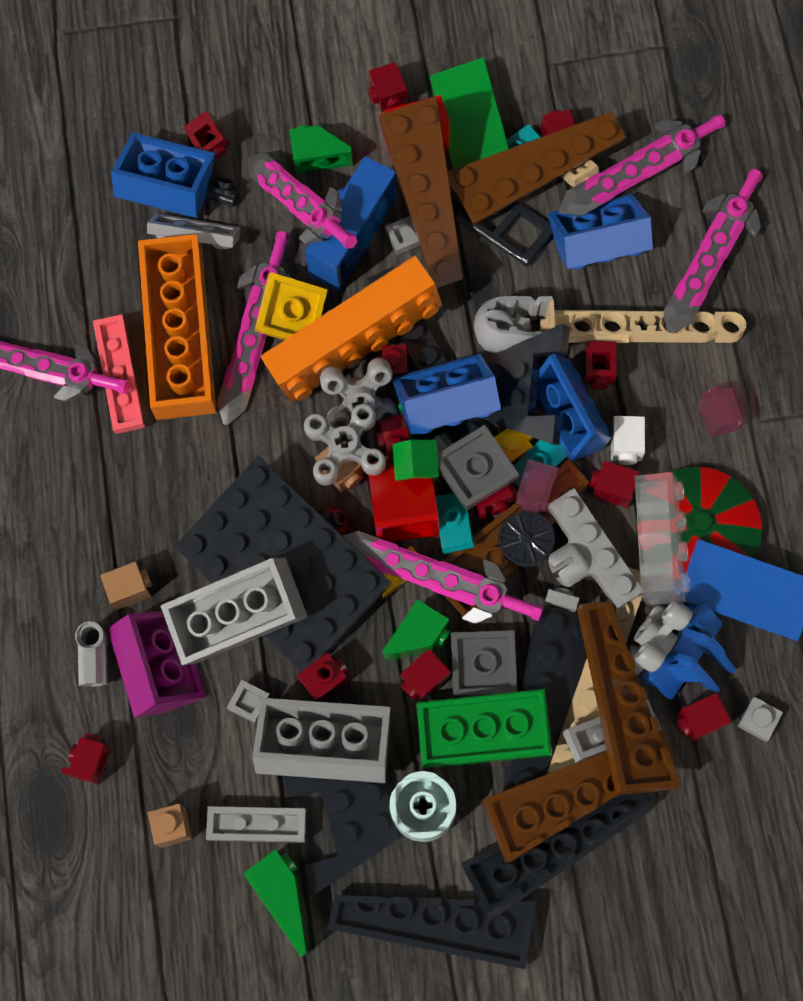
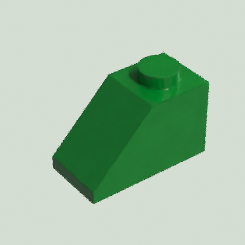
[289,125,353,174]
[382,599,451,661]

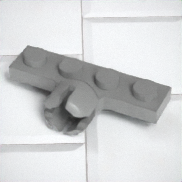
[547,489,644,611]

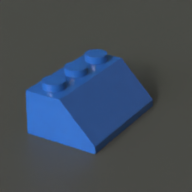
[111,132,215,218]
[548,193,653,269]
[392,354,501,434]
[537,354,612,462]

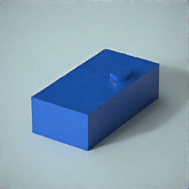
[305,156,397,292]

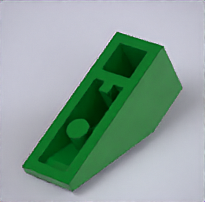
[243,849,309,957]

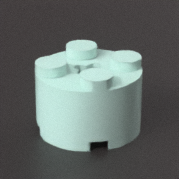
[390,771,456,842]

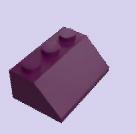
[108,611,206,718]

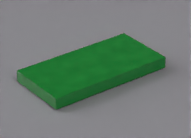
[430,57,509,169]
[417,689,553,769]

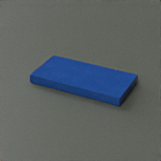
[676,539,803,641]

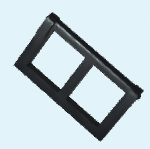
[455,201,553,267]

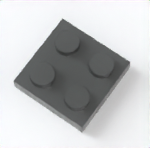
[437,425,519,511]
[451,630,517,698]

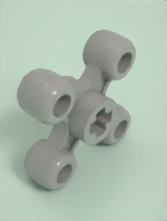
[320,358,398,428]
[304,404,386,486]
[627,600,693,675]

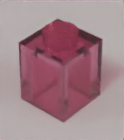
[698,387,743,438]
[516,459,558,512]

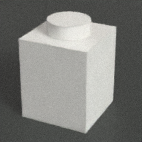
[611,416,645,465]

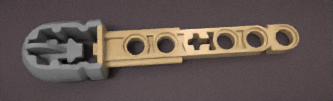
[474,296,746,354]

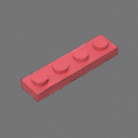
[93,314,145,434]

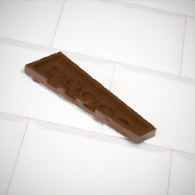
[378,97,463,288]
[447,112,626,226]
[443,460,590,623]
[577,602,681,795]
[481,730,675,863]

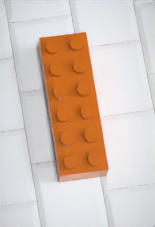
[138,234,216,420]
[260,255,443,403]

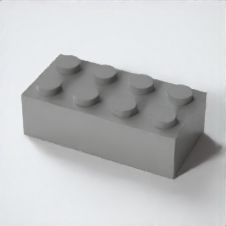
[161,558,308,666]
[252,698,391,783]

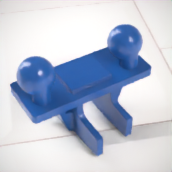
[640,602,737,699]

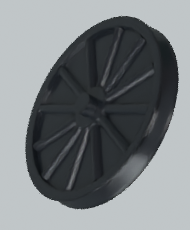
[498,511,555,567]

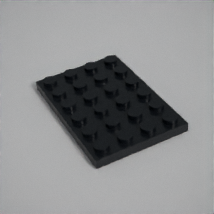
[174,455,392,672]

